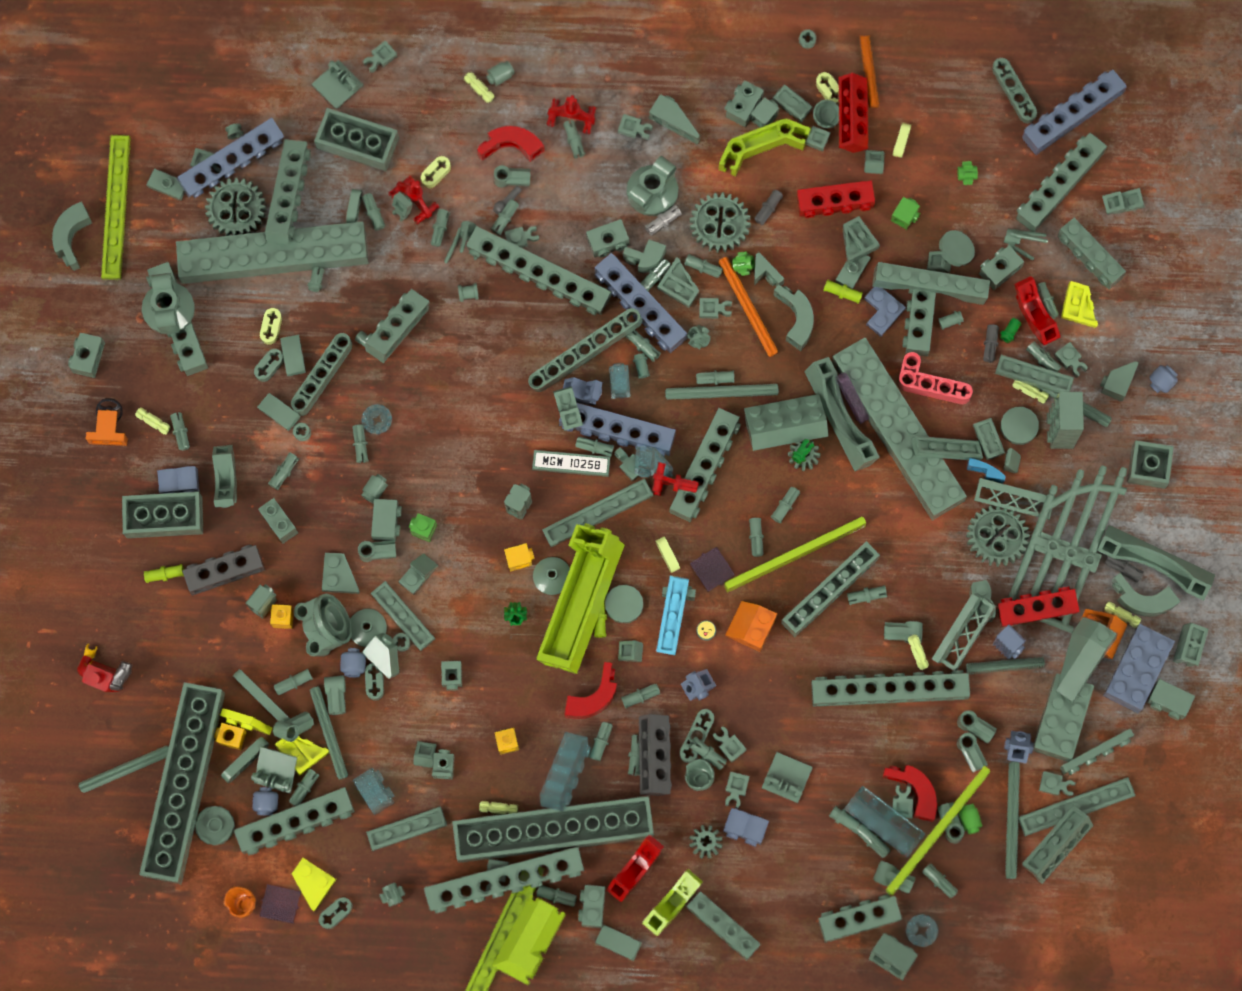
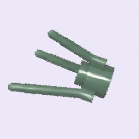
[444,221,477,263]
[1004,228,1048,260]

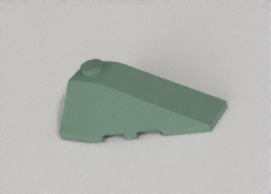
[1056,617,1117,702]

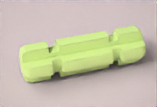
[464,72,495,103]
[1013,380,1049,403]
[135,408,171,434]
[1104,602,1141,628]
[908,634,929,670]
[479,801,518,815]

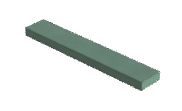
[542,478,653,548]
[1018,777,1136,836]

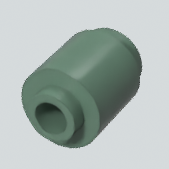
[486,61,515,86]
[361,474,388,504]

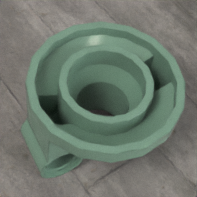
[626,156,678,216]
[142,273,195,334]
[294,593,352,656]

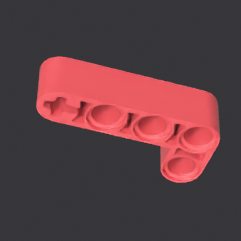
[898,352,973,404]

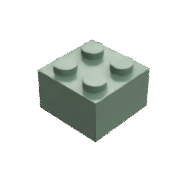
[1127,440,1174,489]

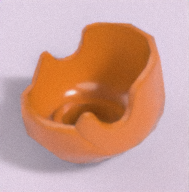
[224,886,256,918]

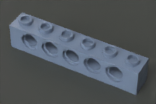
[1022,70,1127,155]
[177,118,284,198]
[595,253,687,353]
[559,403,675,457]

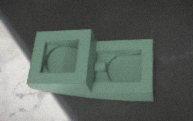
[1102,188,1145,214]
[280,335,306,377]
[553,386,583,430]
[257,393,301,431]
[595,925,642,961]

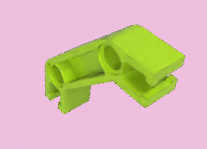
[719,119,811,176]

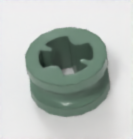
[799,30,816,49]
[225,124,244,139]
[293,423,311,441]
[393,633,410,652]

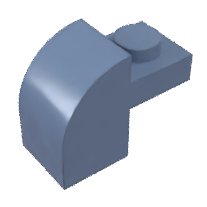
[563,377,603,405]

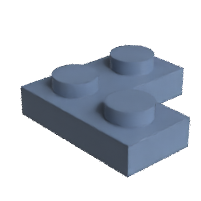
[864,287,906,337]

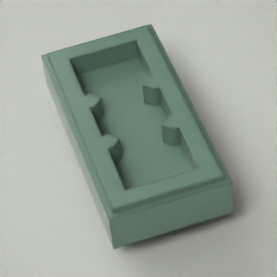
[772,84,813,122]
[146,169,185,201]
[835,255,871,289]
[973,418,1005,460]

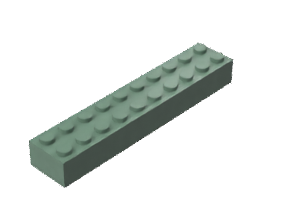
[176,221,369,284]
[832,338,967,521]
[139,682,225,885]
[453,796,654,863]

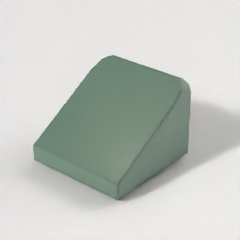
[865,150,884,174]
[927,251,951,273]
[1003,448,1021,473]
[618,641,643,662]
[414,741,437,768]

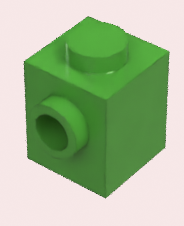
[891,197,920,230]
[409,513,437,543]

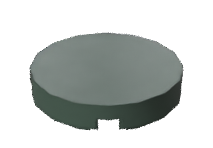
[939,230,975,267]
[1000,407,1039,445]
[605,585,643,623]
[195,806,235,846]

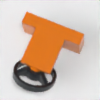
[86,398,128,446]

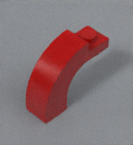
[477,126,545,162]
[1014,276,1061,346]
[565,662,617,719]
[882,765,937,822]
[606,834,664,902]

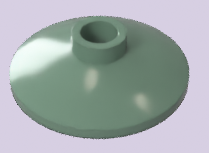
[533,557,570,595]
[350,609,387,647]

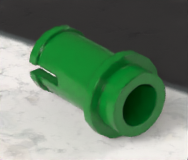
[1000,318,1022,343]
[792,439,814,464]

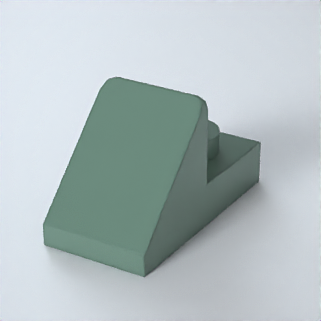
[754,252,784,287]
[399,553,438,595]

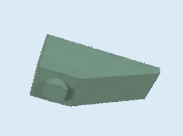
[649,94,700,145]

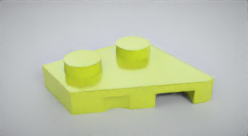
[1061,281,1098,328]
[220,708,273,735]
[275,736,329,776]
[292,858,336,912]

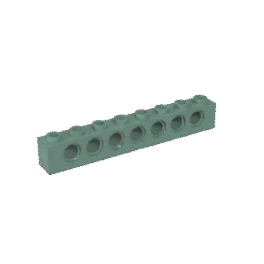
[466,226,612,315]
[811,670,970,707]
[424,847,584,914]

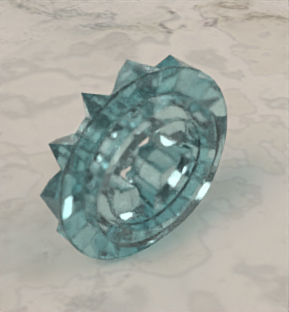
[362,404,392,435]
[906,915,938,947]

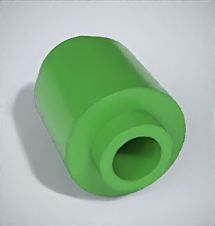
[958,804,982,834]

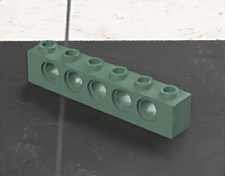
[1016,133,1107,232]
[265,139,311,245]
[146,262,208,376]
[670,408,741,522]
[781,541,880,637]
[234,787,355,856]

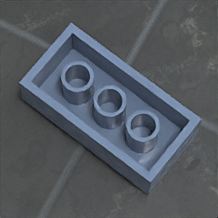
[1103,624,1175,713]

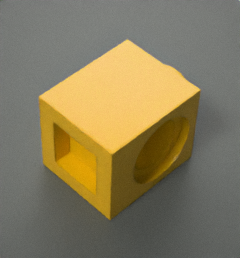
[504,543,535,572]
[270,605,294,629]
[215,723,246,750]
[494,728,519,755]

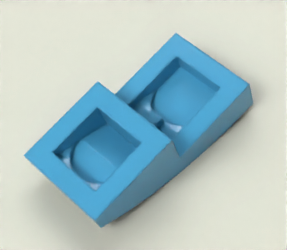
[967,458,1006,484]

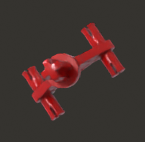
[546,95,596,134]
[388,176,439,224]
[652,462,699,496]

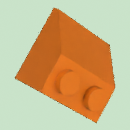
[725,601,777,652]
[1080,609,1127,659]

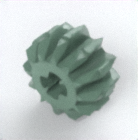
[788,440,820,471]
[689,825,722,859]

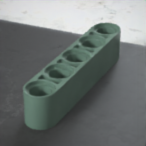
[291,333,352,416]

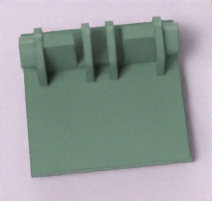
[311,60,363,110]
[251,746,297,793]
[762,752,813,803]

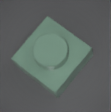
[806,126,830,151]

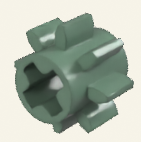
[687,325,711,349]
[380,883,405,907]

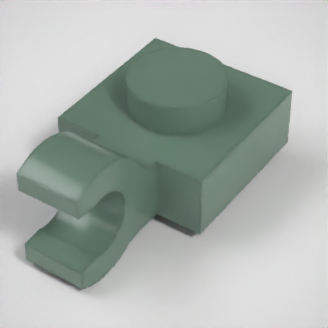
[614,447,646,482]

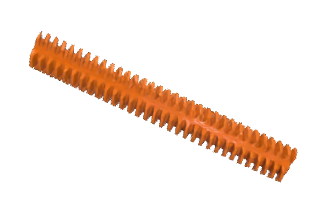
[860,35,880,108]

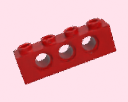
[839,72,868,153]
[797,180,875,218]
[997,586,1080,627]

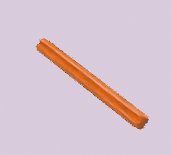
[719,257,778,357]

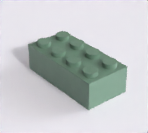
[314,108,399,171]
[1046,392,1084,449]
[744,394,828,451]
[122,492,203,538]
[1033,673,1094,762]

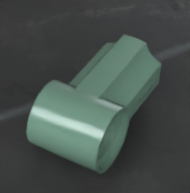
[493,165,530,188]
[358,540,396,562]
[884,621,923,644]
[324,675,346,715]
[957,711,997,744]
[273,712,314,742]
[957,733,988,773]
[937,802,964,844]
[873,861,915,894]

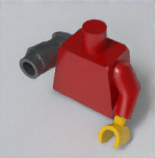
[77,644,132,692]

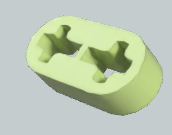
[816,73,839,105]
[893,122,911,158]
[421,156,451,188]
[260,308,282,345]
[655,537,680,573]

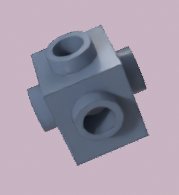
[681,669,716,701]
[1004,731,1034,763]

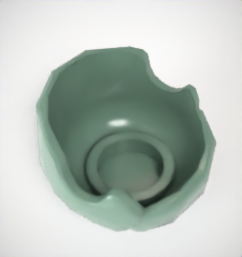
[813,99,839,128]
[685,759,715,791]

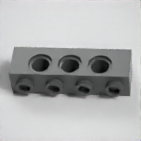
[182,545,265,596]
[639,714,672,796]

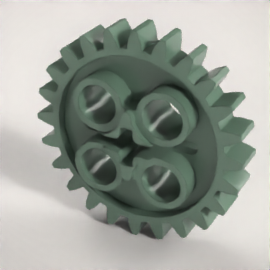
[205,178,267,236]
[690,192,751,253]
[966,506,1030,567]

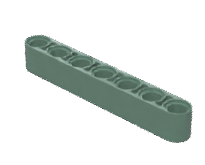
[528,308,642,392]

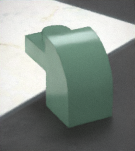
[623,239,666,273]

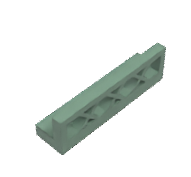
[974,478,1052,520]
[932,593,997,671]
[1022,805,1093,884]

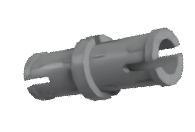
[645,205,682,236]

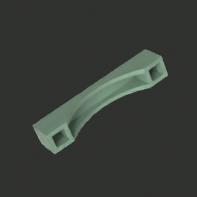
[872,262,990,305]
[804,357,879,471]
[1097,525,1215,601]

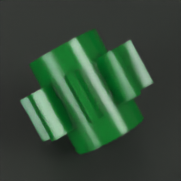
[504,602,527,626]

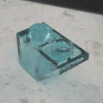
[609,363,630,399]
[634,446,673,477]

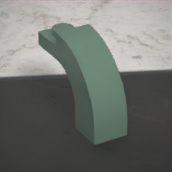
[52,201,92,271]
[773,284,814,351]
[212,445,237,508]
[1112,573,1181,617]

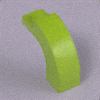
[642,869,703,936]

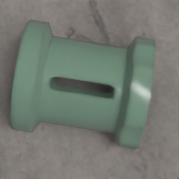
[458,283,479,302]

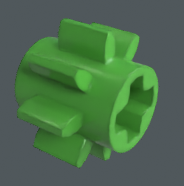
[957,161,978,185]
[733,251,755,276]

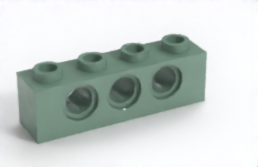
[365,289,430,363]
[903,289,936,356]
[687,891,760,961]
[818,894,902,943]

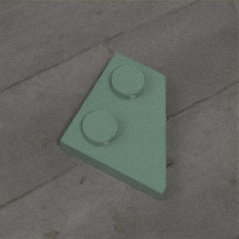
[843,216,880,264]
[657,257,699,308]
[322,553,360,594]

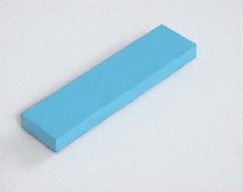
[656,575,689,655]

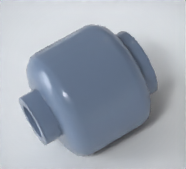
[1149,365,1178,393]
[340,648,366,678]
[252,787,278,815]

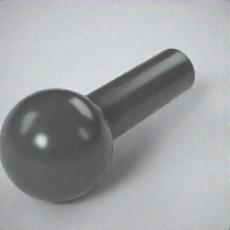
[493,185,522,215]

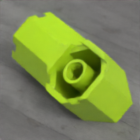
[492,895,566,985]

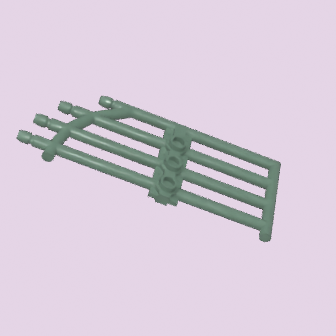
[1008,465,1127,633]

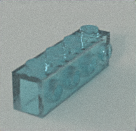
[540,732,591,812]
[845,785,925,858]

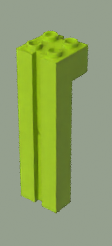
[536,523,625,674]

